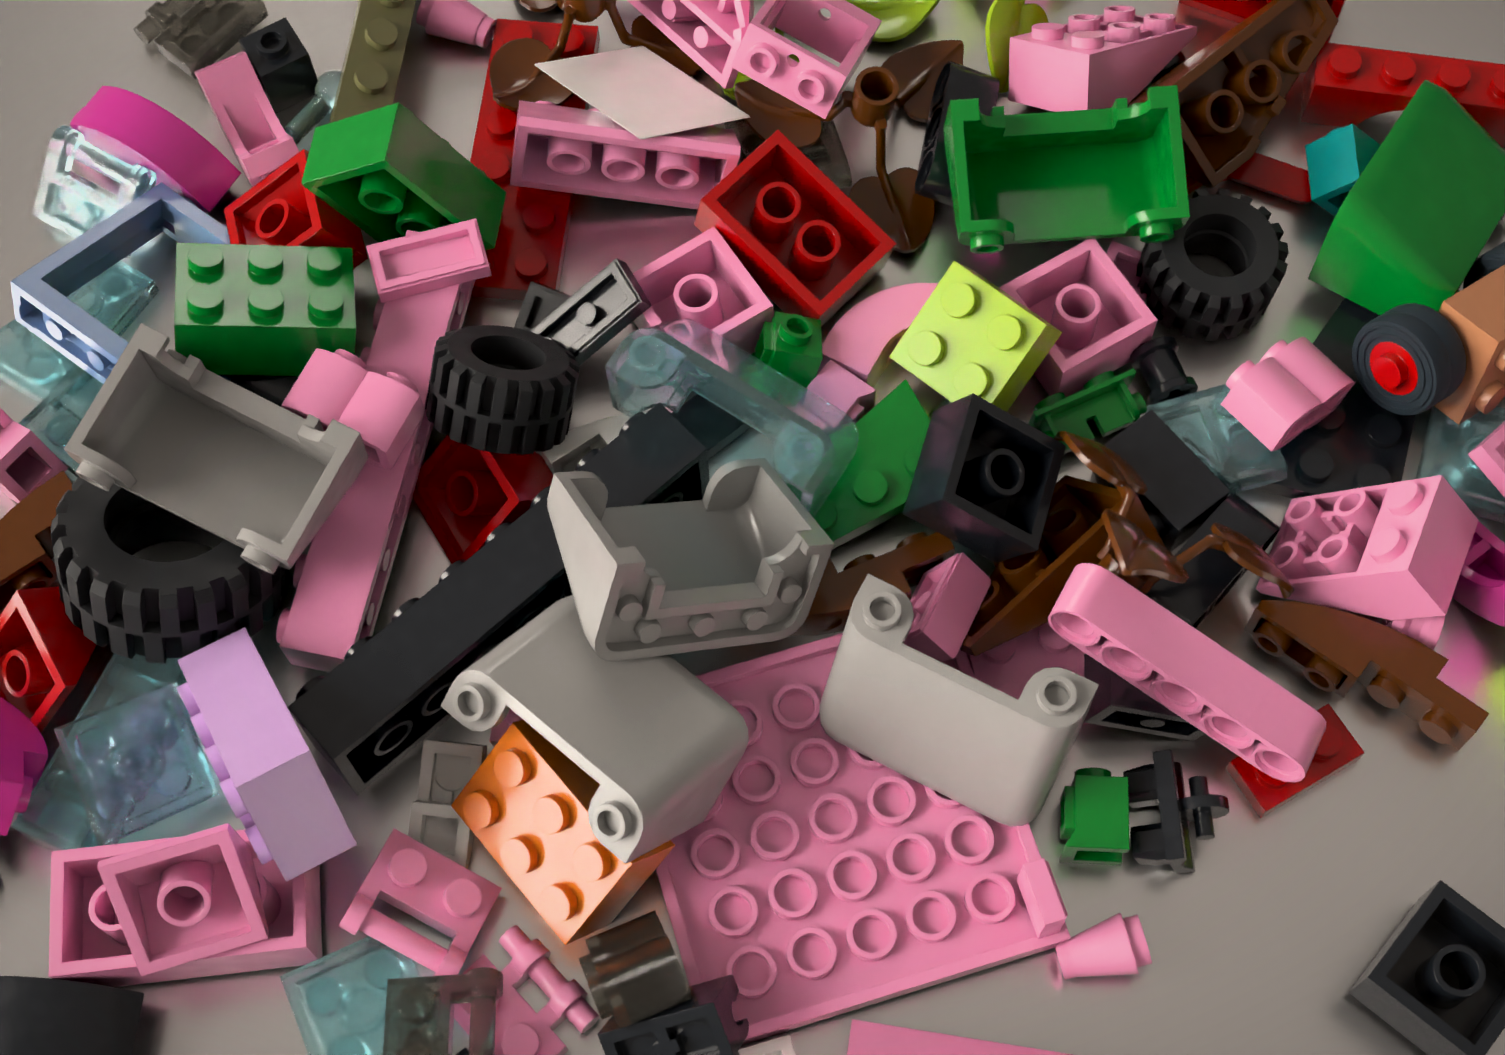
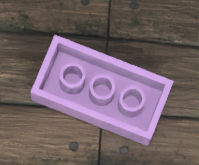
[176,627,357,882]

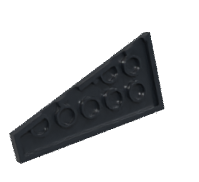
[1220,298,1416,499]

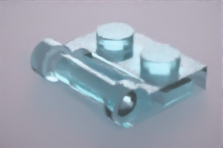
[32,125,157,259]

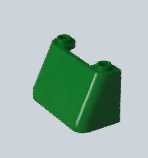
[1308,80,1505,315]
[943,85,1190,254]

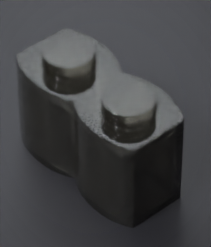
[578,910,693,1029]

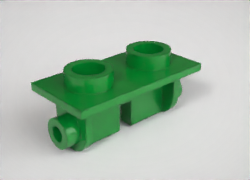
[1028,368,1147,454]

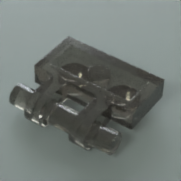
[134,0,268,80]

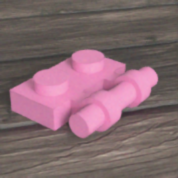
[436,925,600,1055]

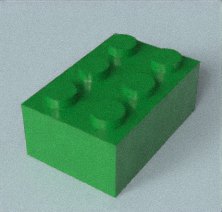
[301,102,507,250]
[174,243,356,376]

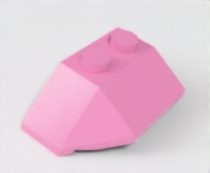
[627,0,755,89]

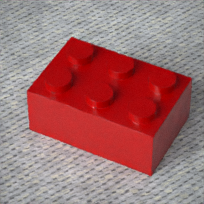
[694,130,897,327]

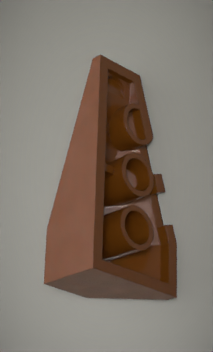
[1128,0,1339,189]
[960,475,1166,657]

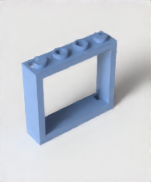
[10,182,233,384]

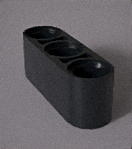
[915,61,1000,207]
[1146,492,1281,629]

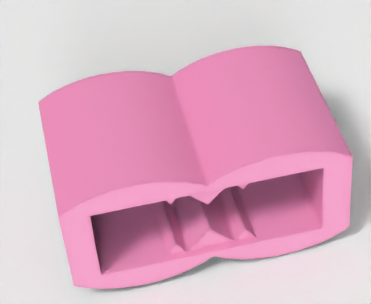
[1221,337,1355,452]
[281,348,425,470]

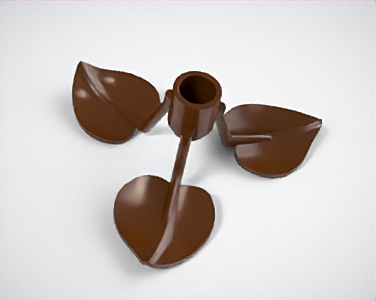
[490,0,703,112]
[734,40,964,253]
[1054,431,1294,599]

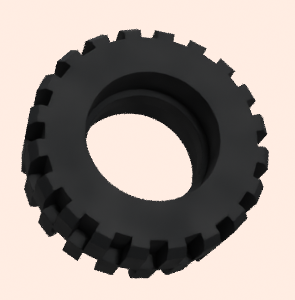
[51,477,289,664]

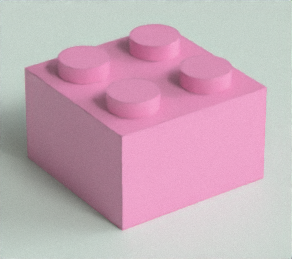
[633,227,774,394]
[1000,239,1158,397]

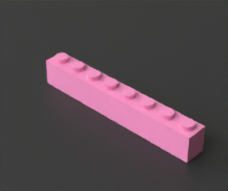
[276,230,475,672]

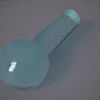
[284,70,341,144]

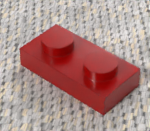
[1226,703,1365,819]

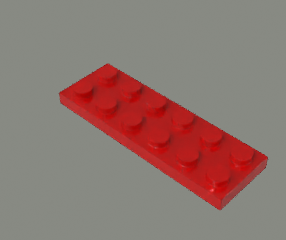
[470,19,600,301]

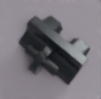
[1123,749,1229,874]

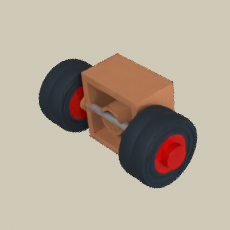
[1352,242,1505,425]

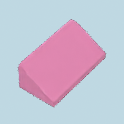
[904,552,991,661]

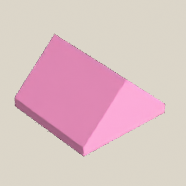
[97,823,268,976]

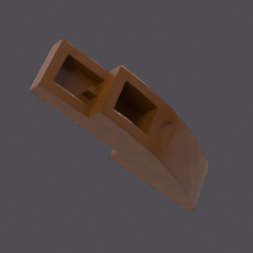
[0,470,73,614]
[790,532,955,636]
[1244,600,1489,750]

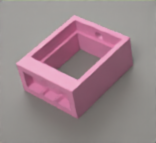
[730,0,882,119]

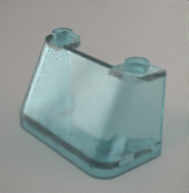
[605,319,859,518]

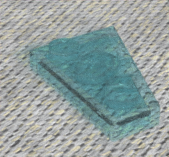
[0,261,160,413]

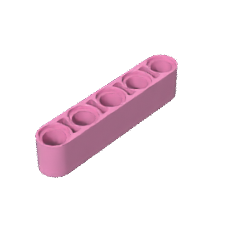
[1048,563,1326,783]

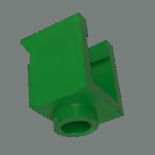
[749,311,823,404]
[1059,767,1130,865]

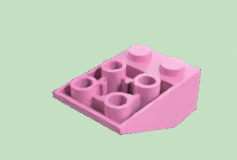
[1008,5,1197,112]
[1256,475,1479,620]

